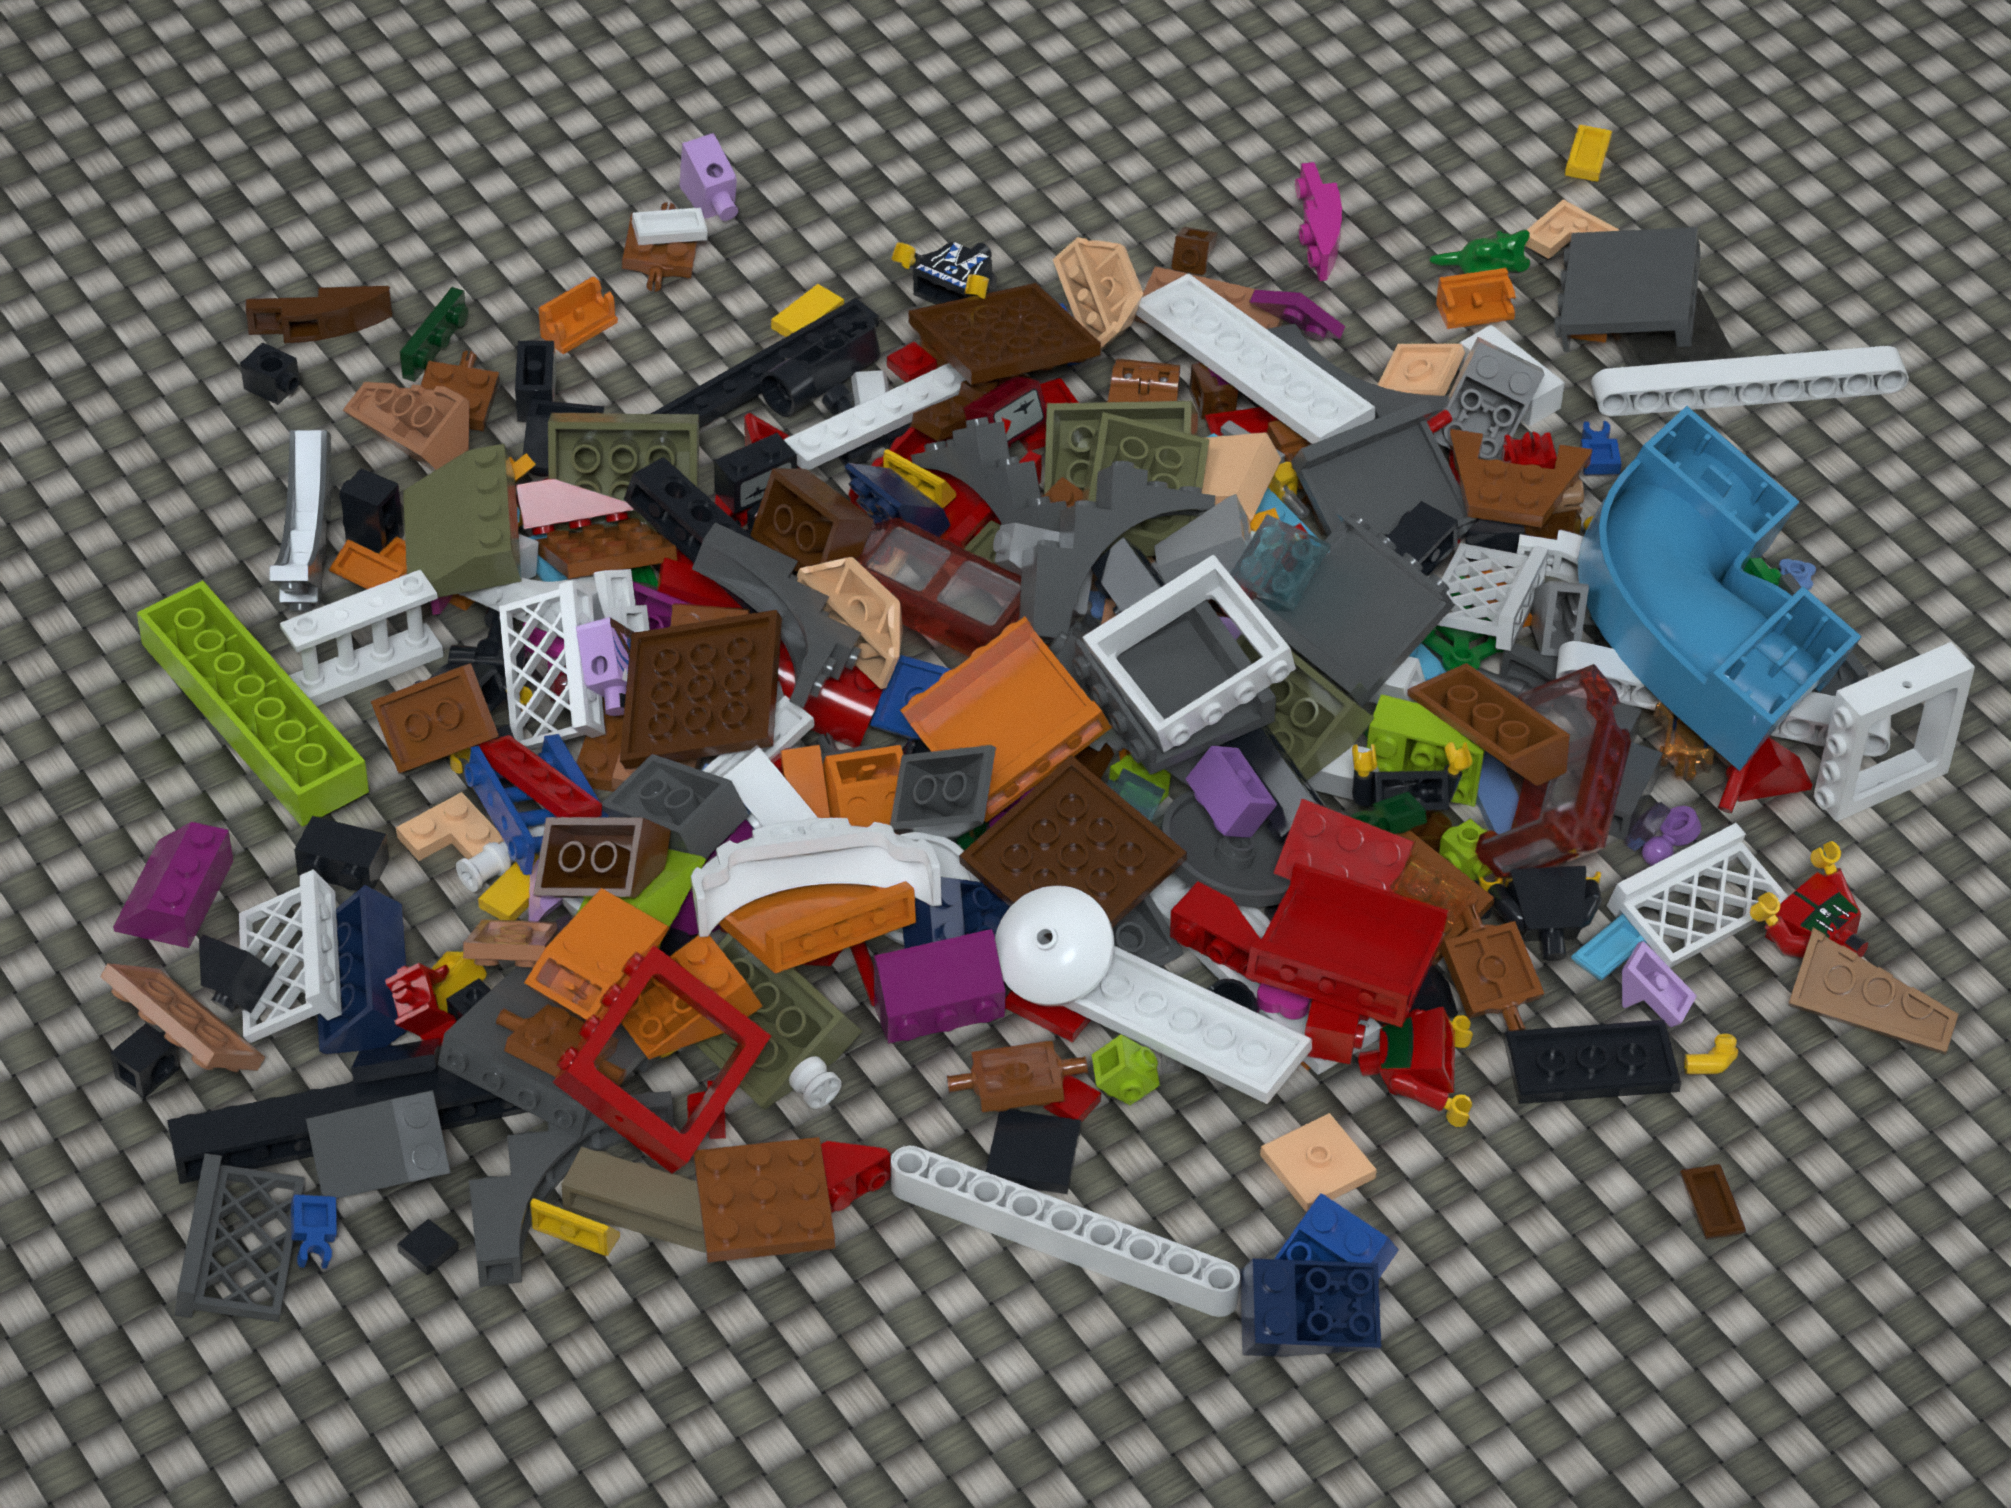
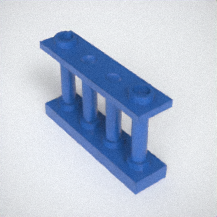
[465,734,609,875]

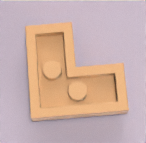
[1525,199,1619,259]
[396,792,504,861]

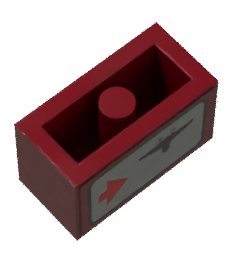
[963,377,1047,449]

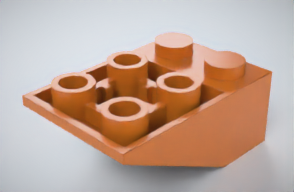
[823,745,904,835]
[524,888,670,1022]
[621,935,762,1059]

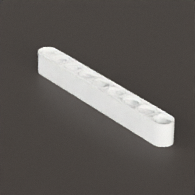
[1591,346,1908,416]
[1556,641,1891,757]
[891,1145,1240,1317]

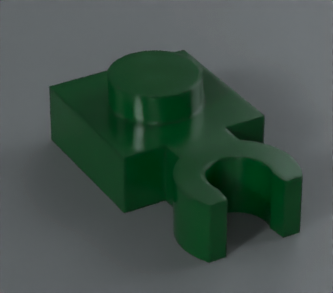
[1350,792,1427,834]

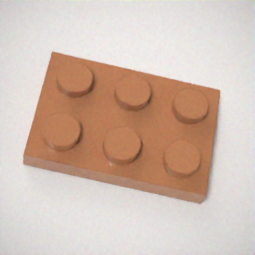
[463,919,562,967]

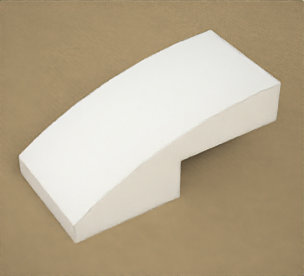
[594,569,650,632]

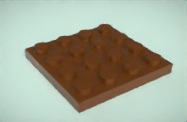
[908,283,1101,385]
[620,609,782,769]
[959,755,1187,941]

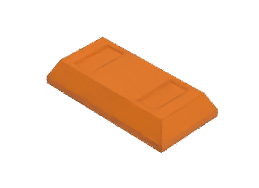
[328,539,407,589]

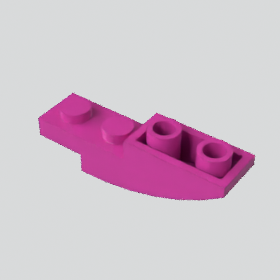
[1295,162,1342,281]

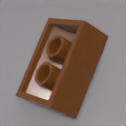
[750,468,874,572]
[533,817,671,899]

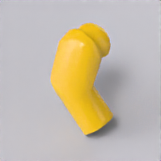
[1684,1034,1738,1075]

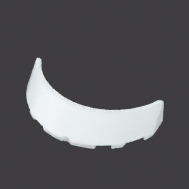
[691,818,941,938]

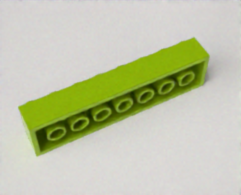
[137,580,369,827]

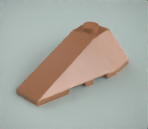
[343,382,469,472]

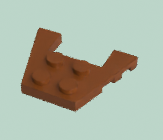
[1449,429,1592,528]

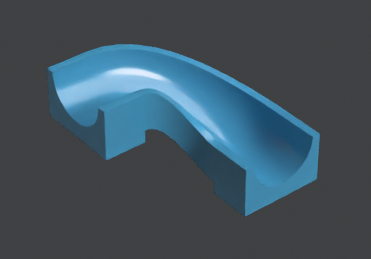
[1578,406,1862,771]

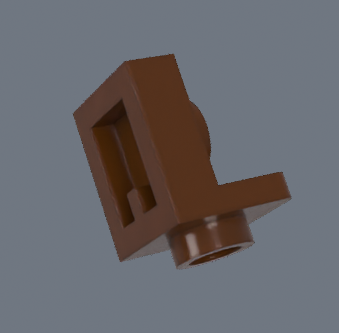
[1171,226,1218,275]
[1189,363,1238,419]

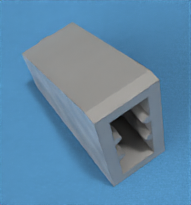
[1151,494,1256,584]
[993,523,1093,617]
[1531,581,1589,656]

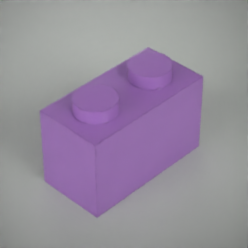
[1186,746,1277,838]

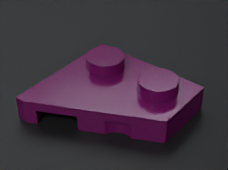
[1249,290,1346,341]

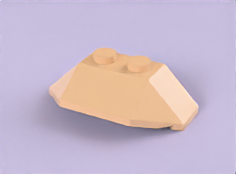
[1053,237,1143,350]
[797,557,903,689]

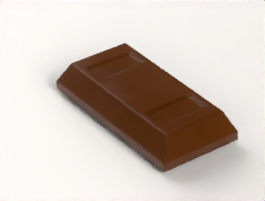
[1680,1164,1746,1240]

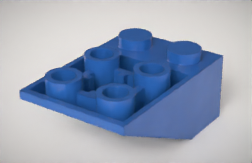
[1274,1193,1399,1278]

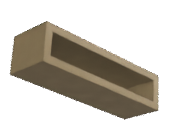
[561,1147,706,1253]

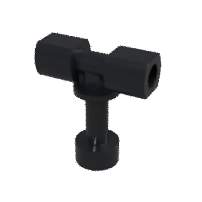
[822,384,910,466]
[448,606,529,676]

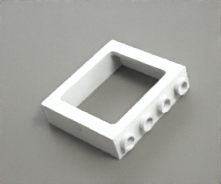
[1082,555,1296,753]
[1813,642,1975,822]

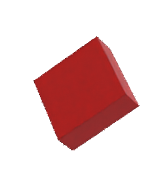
[1043,1075,1101,1123]

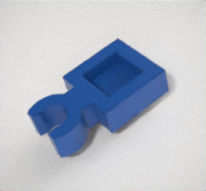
[1580,421,1621,475]
[291,1195,337,1269]

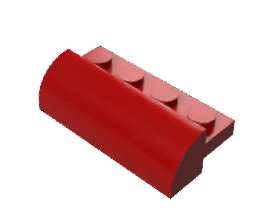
[748,613,883,748]

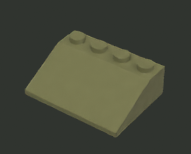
[1044,401,1198,494]
[1082,412,1209,556]
[548,413,699,532]
[403,444,522,597]
[1236,633,1374,780]
[694,933,862,1110]

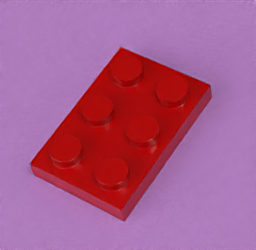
[1274,799,1415,894]

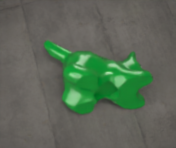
[1429,229,1531,274]

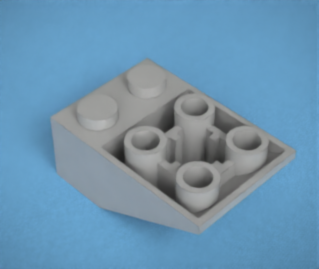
[1433,337,1545,460]

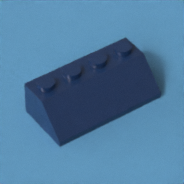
[317,885,407,1054]

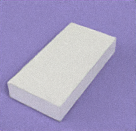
[632,208,708,245]

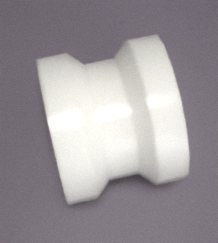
[789,1056,841,1109]

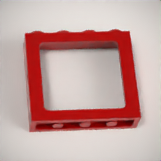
[552,945,771,1174]

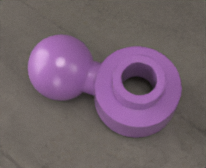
[1642,806,1702,866]

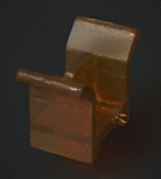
[1653,702,1714,781]

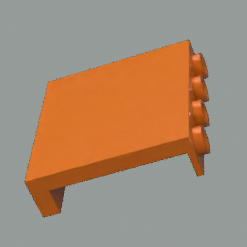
[900,616,1112,822]
[718,881,916,974]

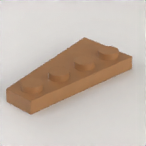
[1789,928,1959,1055]

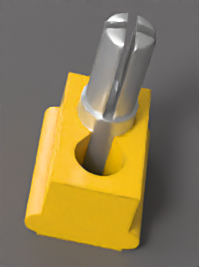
[1268,461,1309,519]

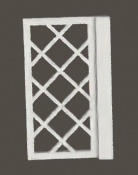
[1438,543,1549,651]
[499,580,605,750]
[1607,823,1788,968]
[239,869,342,1043]

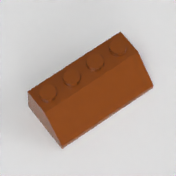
[1407,663,1570,786]

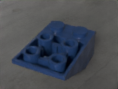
[845,463,951,557]
[903,876,1010,949]
[1240,1258,1381,1357]

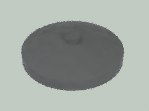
[1160,790,1291,907]

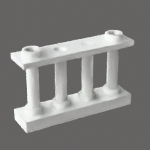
[280,569,443,706]

